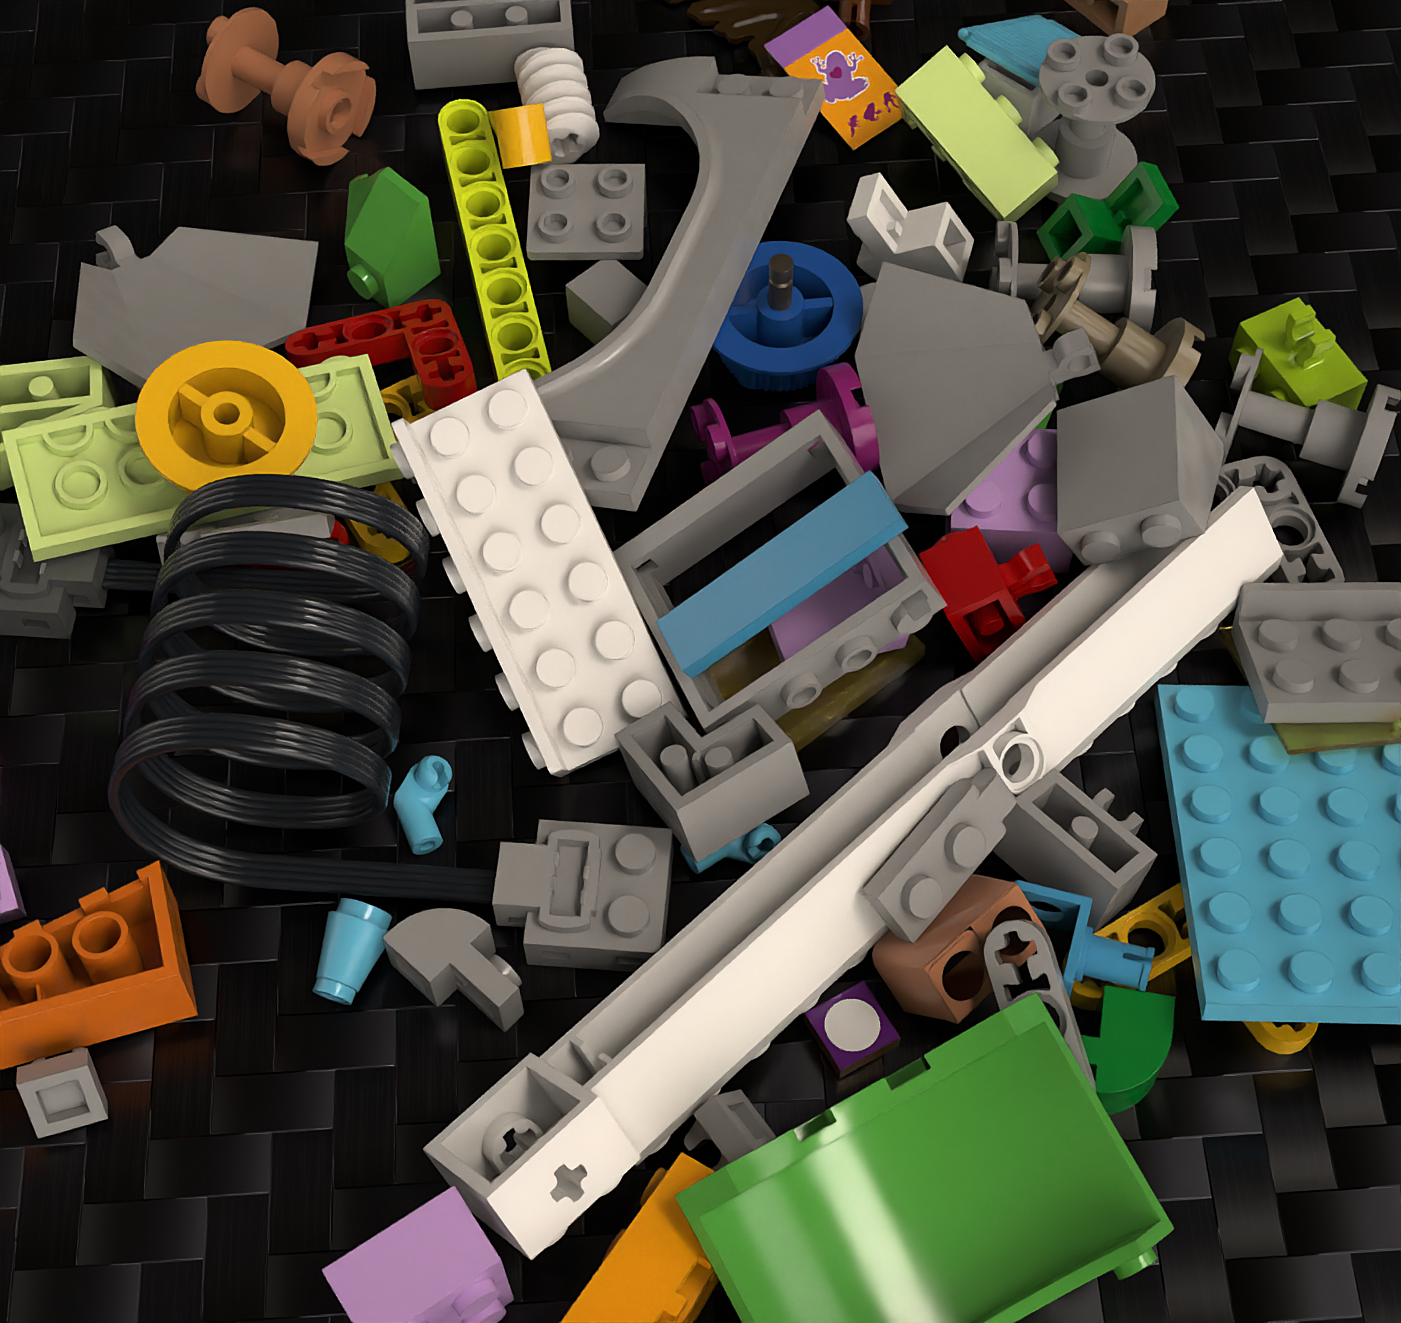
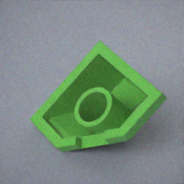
[344,167,441,309]

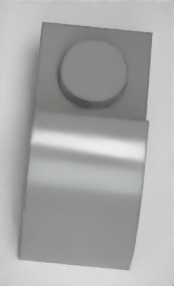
[382,908,524,1032]

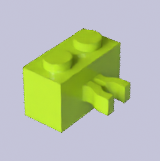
[1228,297,1368,444]

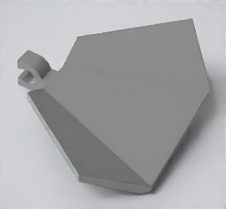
[73,225,319,389]
[855,261,1101,516]

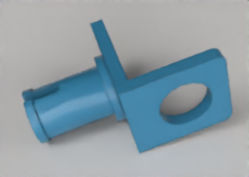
[1014,880,1155,1000]

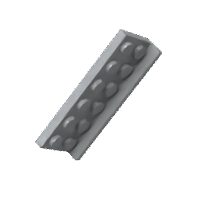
[1231,582,1401,723]

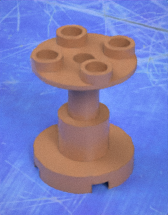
[196,7,376,166]

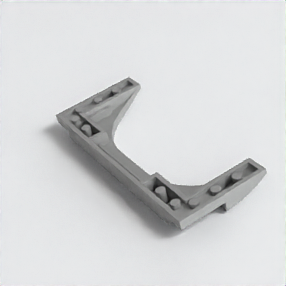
[411,56,826,512]

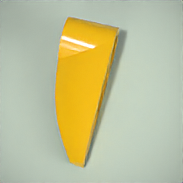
[487,103,553,169]

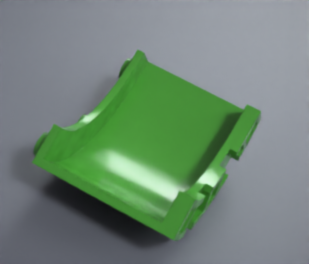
[674,992,1174,1323]

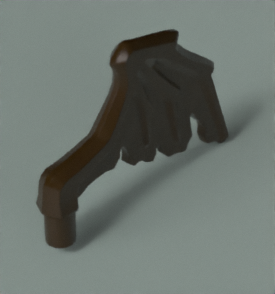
[664,0,820,77]

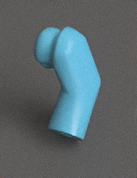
[393,755,452,855]
[680,822,782,874]

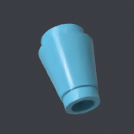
[313,898,392,1005]

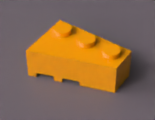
[560,1152,719,1323]

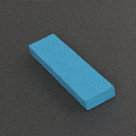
[656,470,908,679]

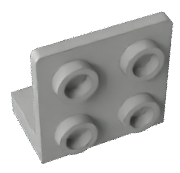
[526,164,647,260]

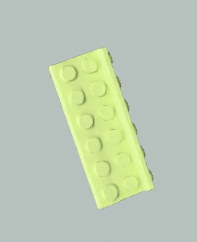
[1,354,404,562]

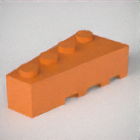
[0,860,198,1070]

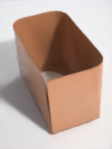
[872,874,1050,1024]

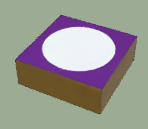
[804,981,900,1078]

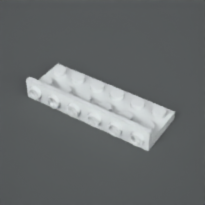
[390,369,689,777]

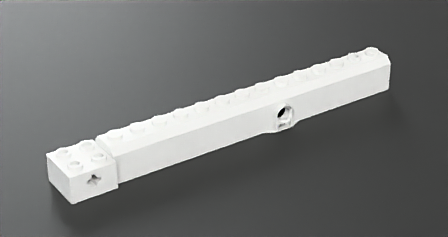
[423,486,1283,1261]

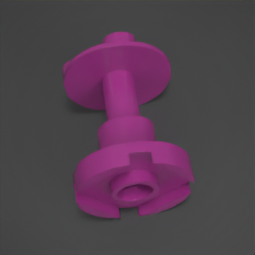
[690,362,880,488]

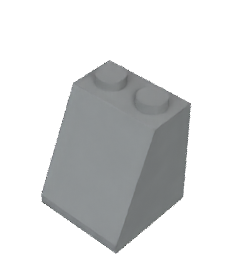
[1057,374,1224,566]

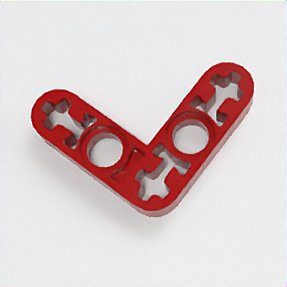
[285,299,478,411]

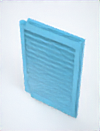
[958,15,1082,88]

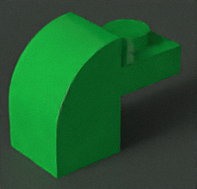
[1036,161,1179,261]
[1067,985,1175,1115]

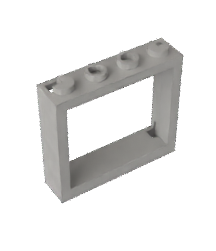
[613,409,947,733]

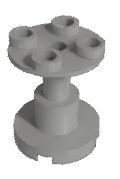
[1031,33,1155,210]
[989,221,1157,333]
[1215,348,1401,509]

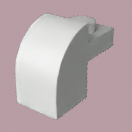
[847,172,974,282]

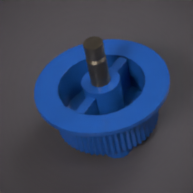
[712,241,863,392]

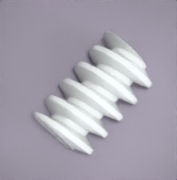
[514,47,600,164]

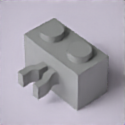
[992,768,1158,934]

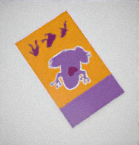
[764,6,902,150]

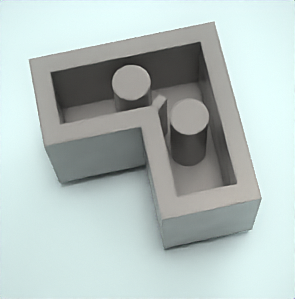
[614,701,810,863]

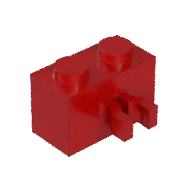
[919,526,1058,666]

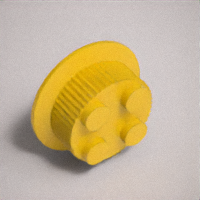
[135,340,318,510]

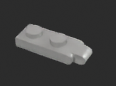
[861,767,1016,944]

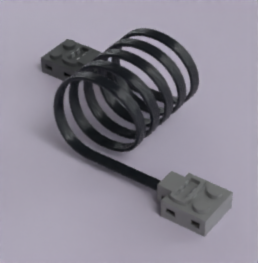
[0,474,674,972]

